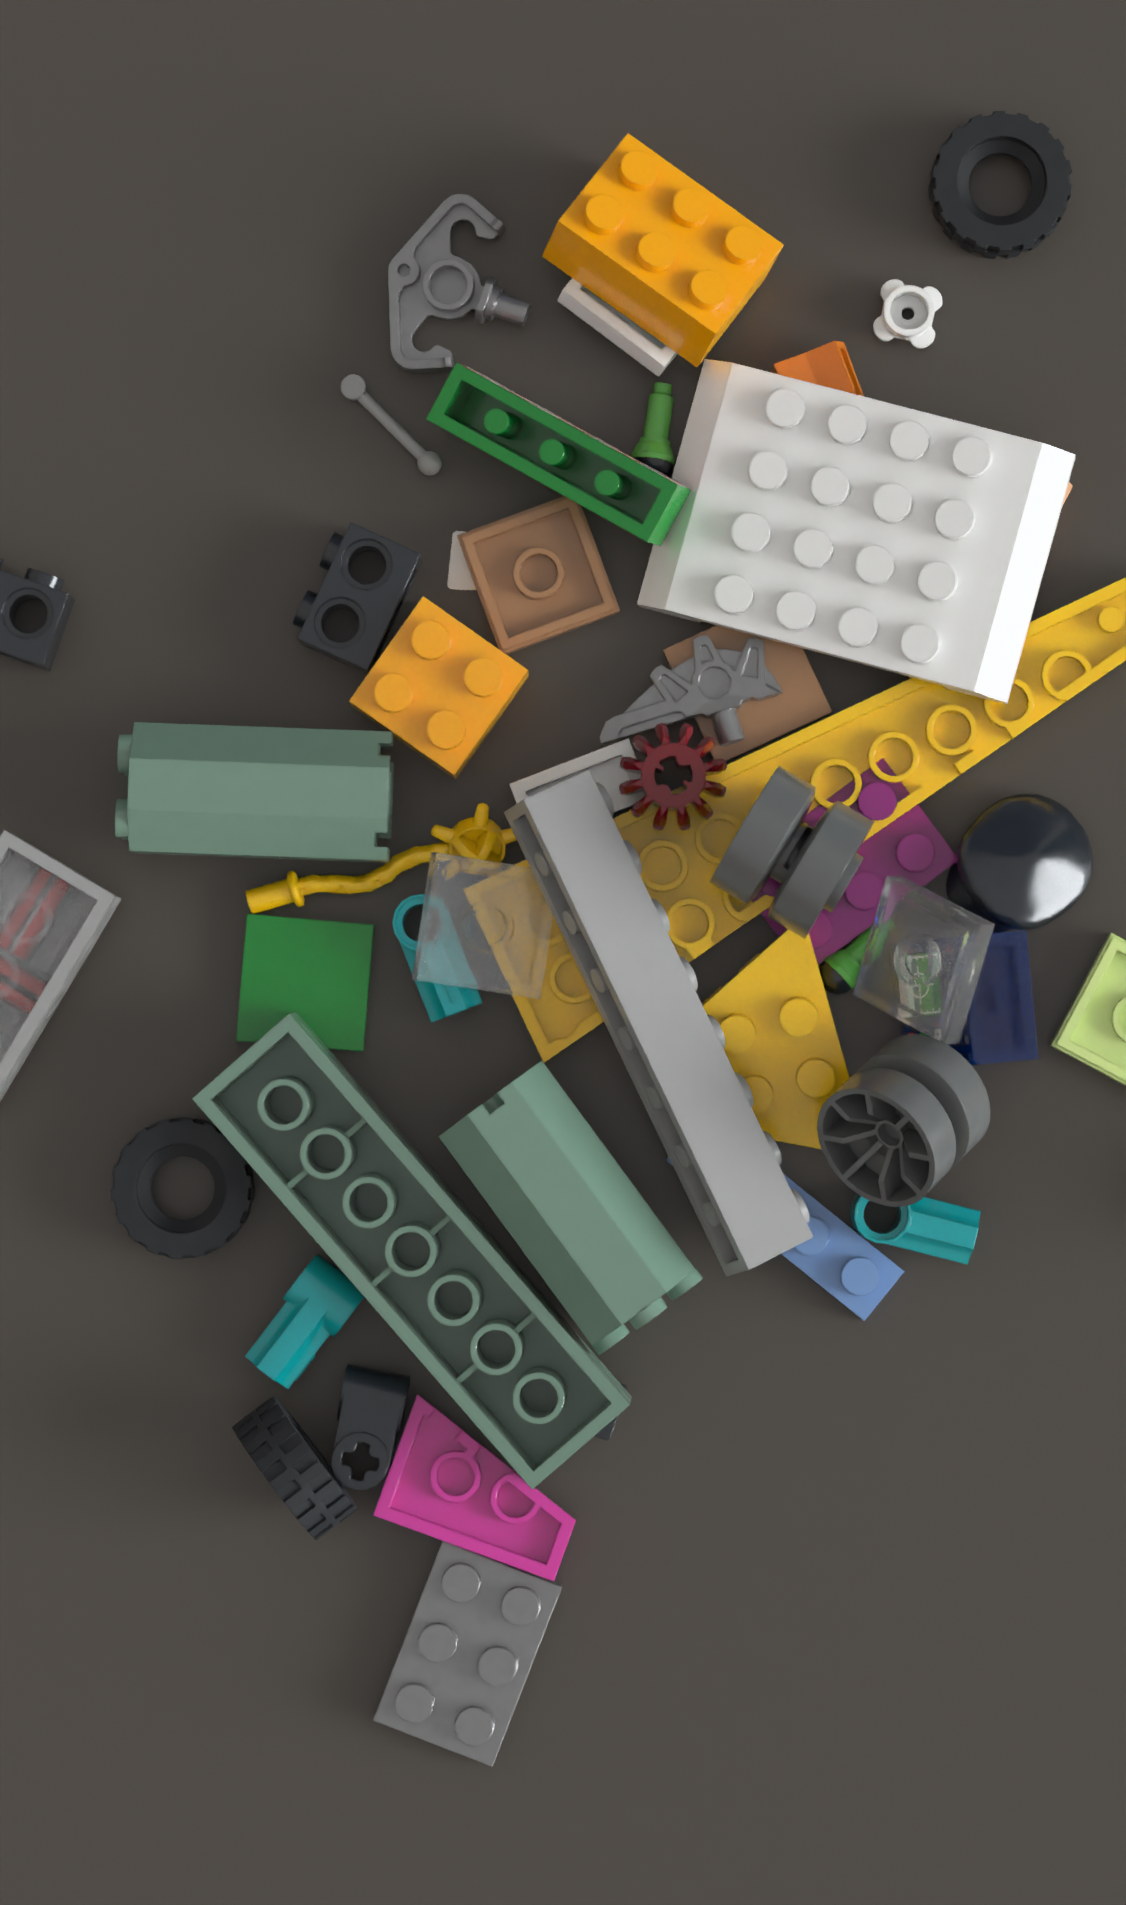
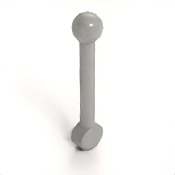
[341,374,442,476]

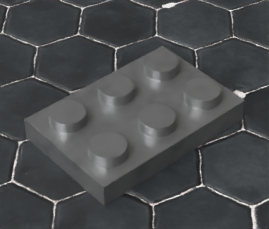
[373,1541,562,1767]

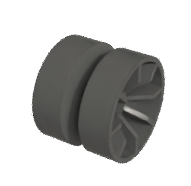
[710,766,874,939]
[817,1034,991,1207]

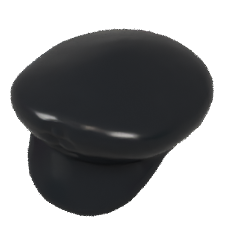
[946,794,1093,933]

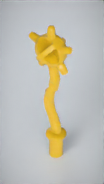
[245,803,517,914]

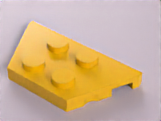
[702,929,850,1150]

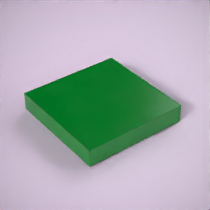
[236,914,375,1052]

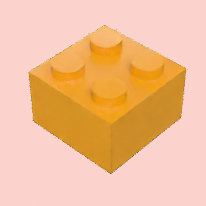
[349,596,529,780]

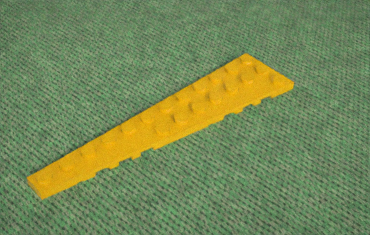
[462,577,1126,1063]

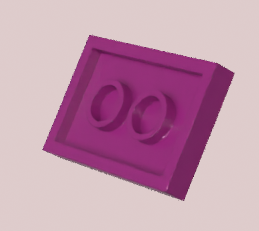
[751,758,957,965]

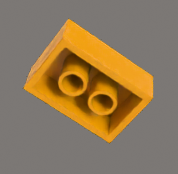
[542,133,784,367]

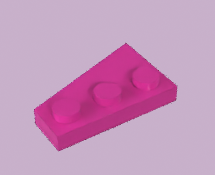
[373,1394,576,1581]

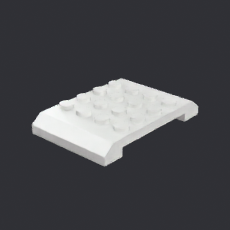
[637,359,1075,705]

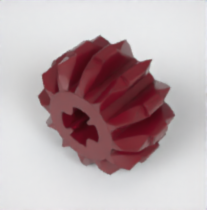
[619,723,727,831]

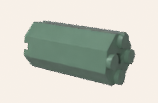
[115,722,394,863]
[438,1061,703,1355]

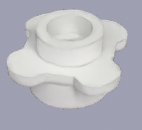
[873,279,942,349]

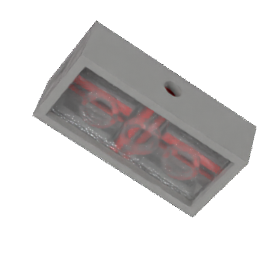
[0,830,122,1102]

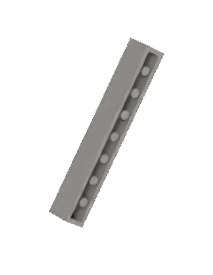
[504,770,813,1277]

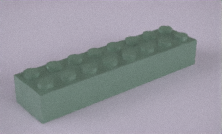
[192,1012,632,1490]

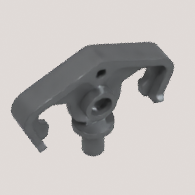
[388,194,531,374]

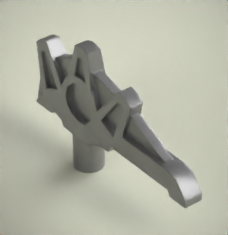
[599,635,783,746]

